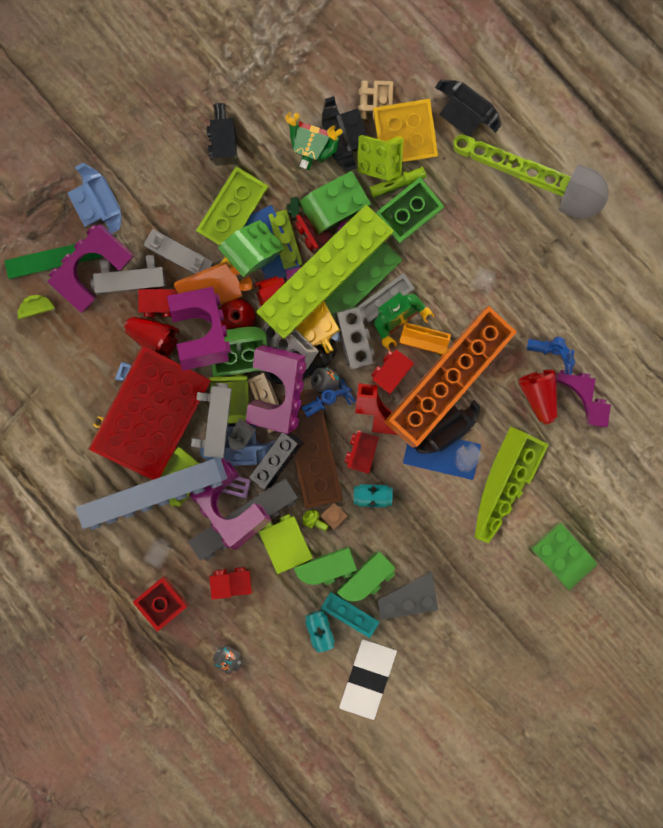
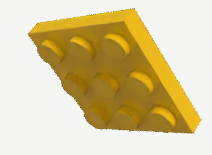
[373,99,438,162]

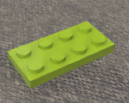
[196,166,269,246]

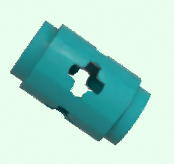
[354,484,393,508]
[304,610,335,653]

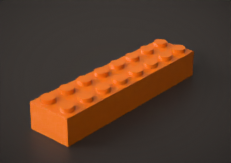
[384,306,517,448]

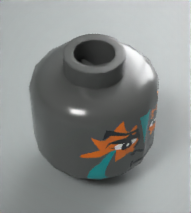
[311,368,339,393]
[213,645,243,674]

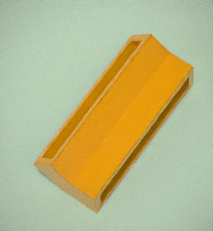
[399,322,451,355]

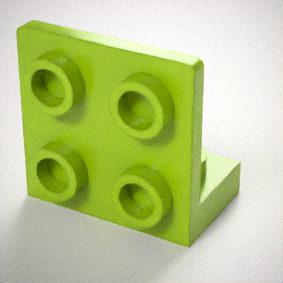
[357,135,403,181]

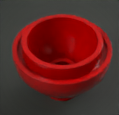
[219,298,256,330]

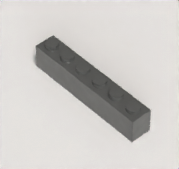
[188,478,298,561]

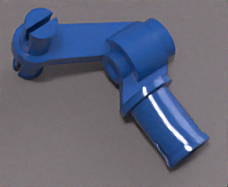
[527,337,575,375]
[302,378,356,417]

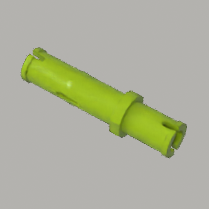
[369,166,427,198]

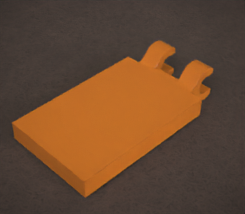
[174,261,253,306]

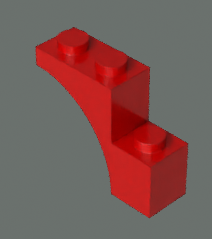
[355,383,398,435]

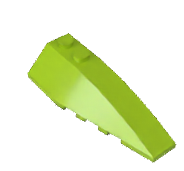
[474,426,549,544]

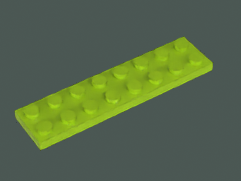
[256,205,394,340]

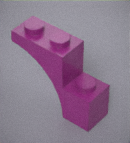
[556,370,611,428]

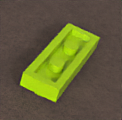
[268,209,303,269]

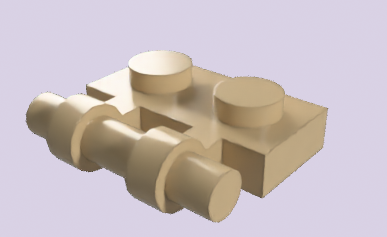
[358,81,393,120]

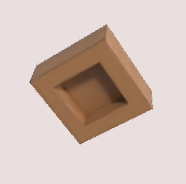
[320,503,347,530]

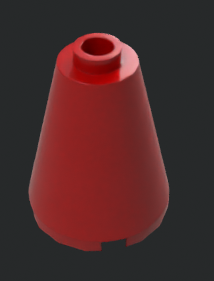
[124,316,179,358]
[518,369,557,424]

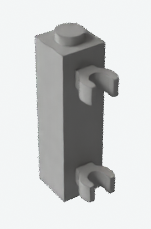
[143,229,214,274]
[91,255,166,295]
[191,383,232,458]

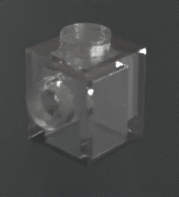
[454,442,485,472]

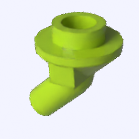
[302,509,329,532]

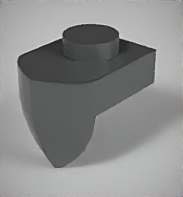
[228,419,256,450]

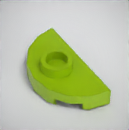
[17,295,56,320]

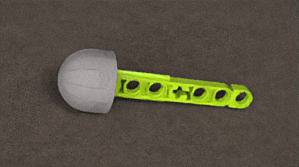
[453,135,609,219]

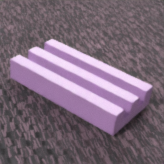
[222,477,251,498]

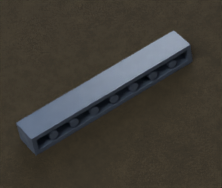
[75,457,228,530]

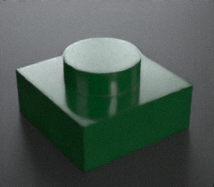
[287,198,300,220]

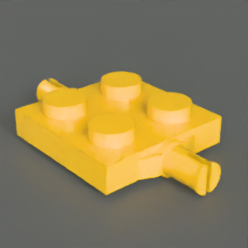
[296,301,341,354]

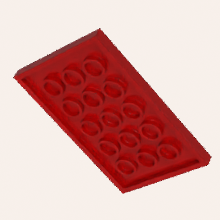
[88,345,211,480]

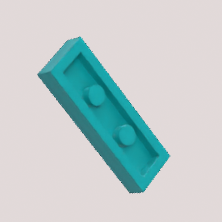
[321,591,380,638]

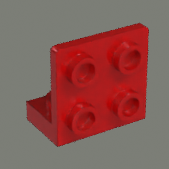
[295,214,332,254]
[344,430,379,474]

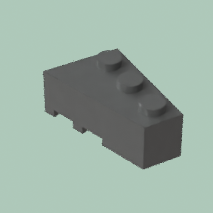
[377,570,438,620]

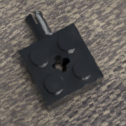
[207,103,238,166]

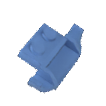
[67,163,121,234]
[199,424,276,466]

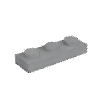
[358,273,415,323]

